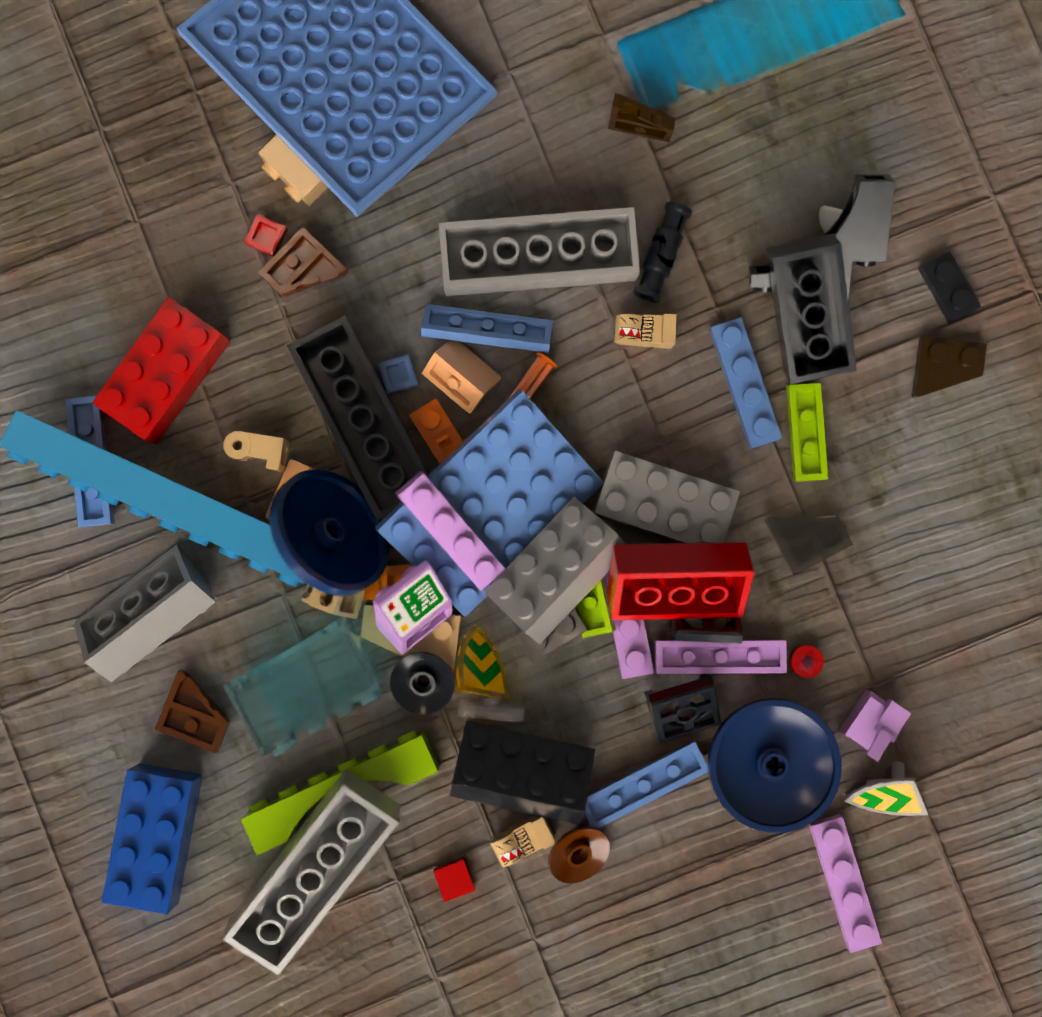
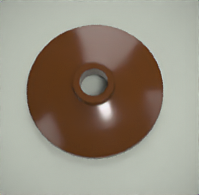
[548,827,610,883]

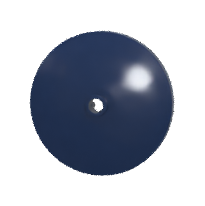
[269,470,389,596]
[708,698,842,833]

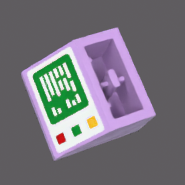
[373,560,452,655]

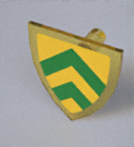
[455,625,510,700]

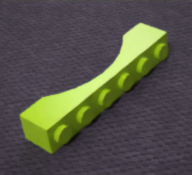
[241,730,440,855]

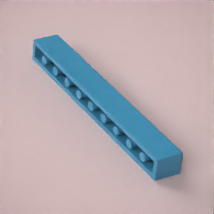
[0,410,306,587]

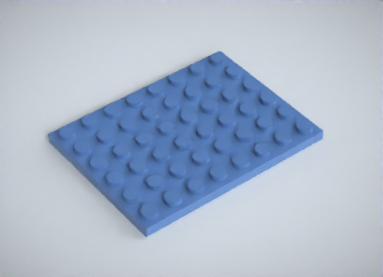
[177,0,497,217]

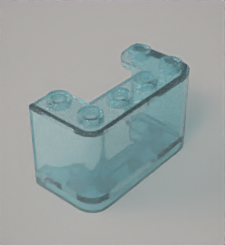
[223,617,386,757]

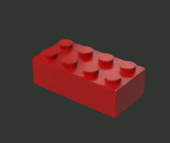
[92,297,231,444]
[607,542,754,620]

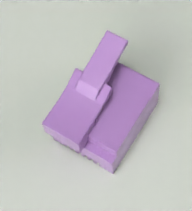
[838,690,911,762]

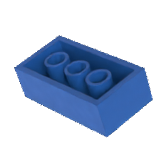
[101,763,203,915]

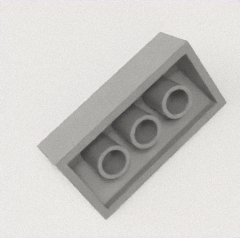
[74,544,215,682]

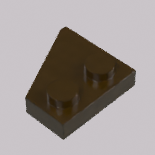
[608,93,676,142]
[911,335,987,398]

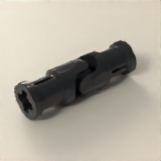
[633,202,692,303]

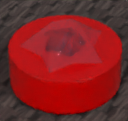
[789,645,824,678]

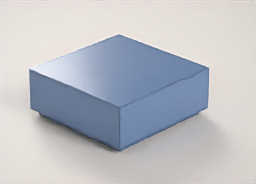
[378,354,419,395]

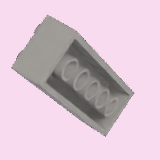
[439,207,640,296]
[223,768,400,975]

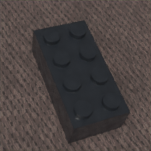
[766,233,857,384]
[450,720,595,824]

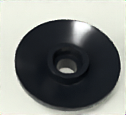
[390,652,455,714]

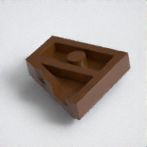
[258,227,349,297]
[155,669,230,753]

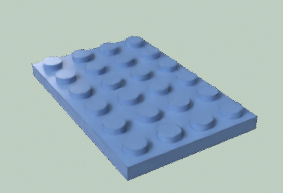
[375,389,603,617]

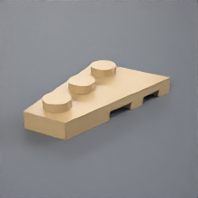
[360,604,461,674]

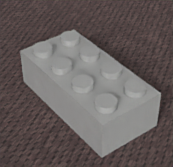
[593,451,740,543]
[484,497,625,645]

